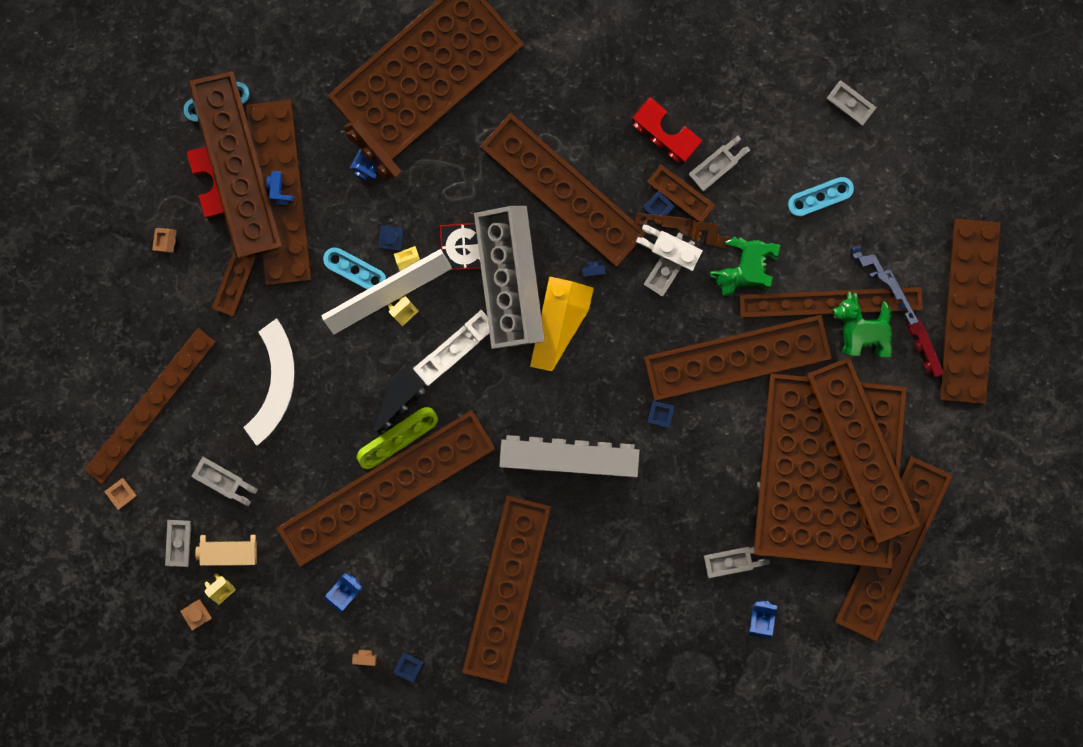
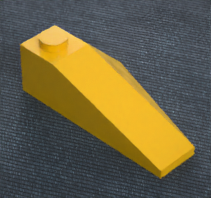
[530,277,594,371]

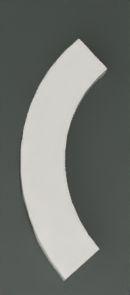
[243,319,295,446]

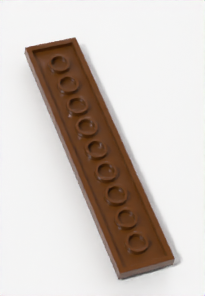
[277,410,495,567]

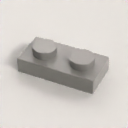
[826,80,877,126]
[165,520,191,567]

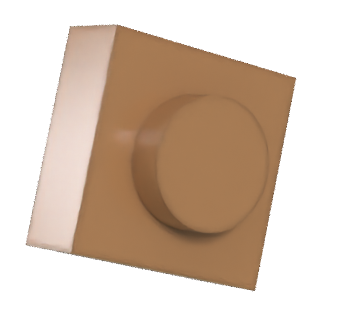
[152,228,176,253]
[105,478,137,510]
[180,599,212,630]
[352,650,377,666]

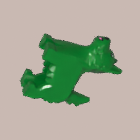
[709,236,780,297]
[832,292,892,357]

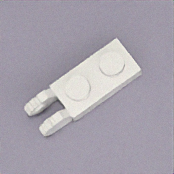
[636,224,703,271]

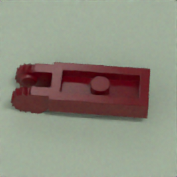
[907,318,944,378]

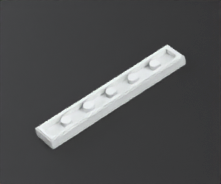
[322,249,452,335]

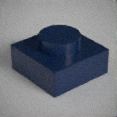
[643,191,675,216]
[378,225,404,251]
[582,262,606,278]
[647,401,675,428]
[393,652,424,683]

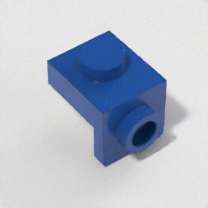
[349,149,377,181]
[266,171,294,206]
[323,573,362,613]
[749,601,778,639]

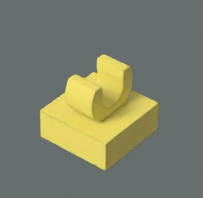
[394,246,420,271]
[388,296,419,326]
[205,574,236,605]

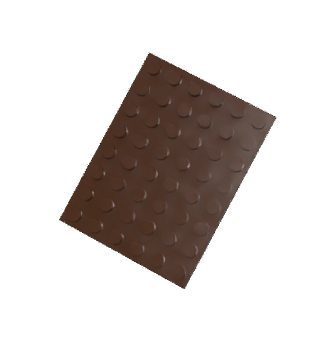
[753,373,907,569]

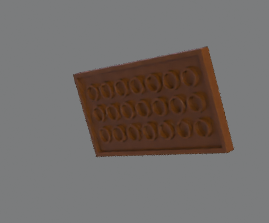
[328,0,524,160]

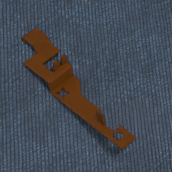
[634,213,730,248]

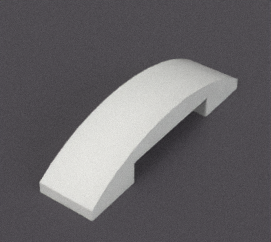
[413,310,490,386]

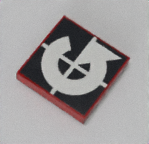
[440,223,481,271]

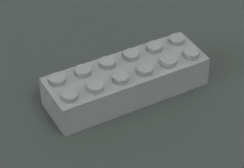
[474,206,544,349]
[499,435,639,477]

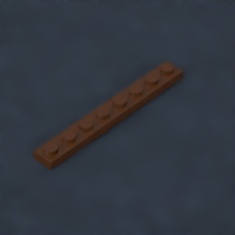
[739,287,923,318]
[84,328,216,484]

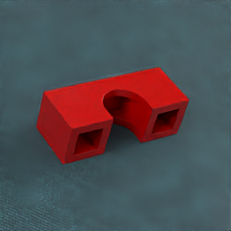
[632,97,703,164]
[187,147,224,219]

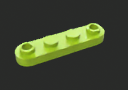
[357,407,438,469]

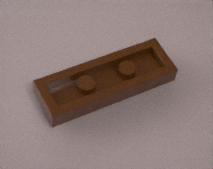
[343,119,401,180]
[647,164,715,222]
[212,251,258,317]

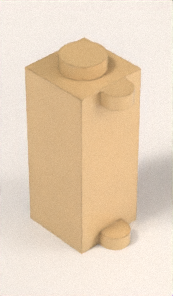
[196,535,257,565]

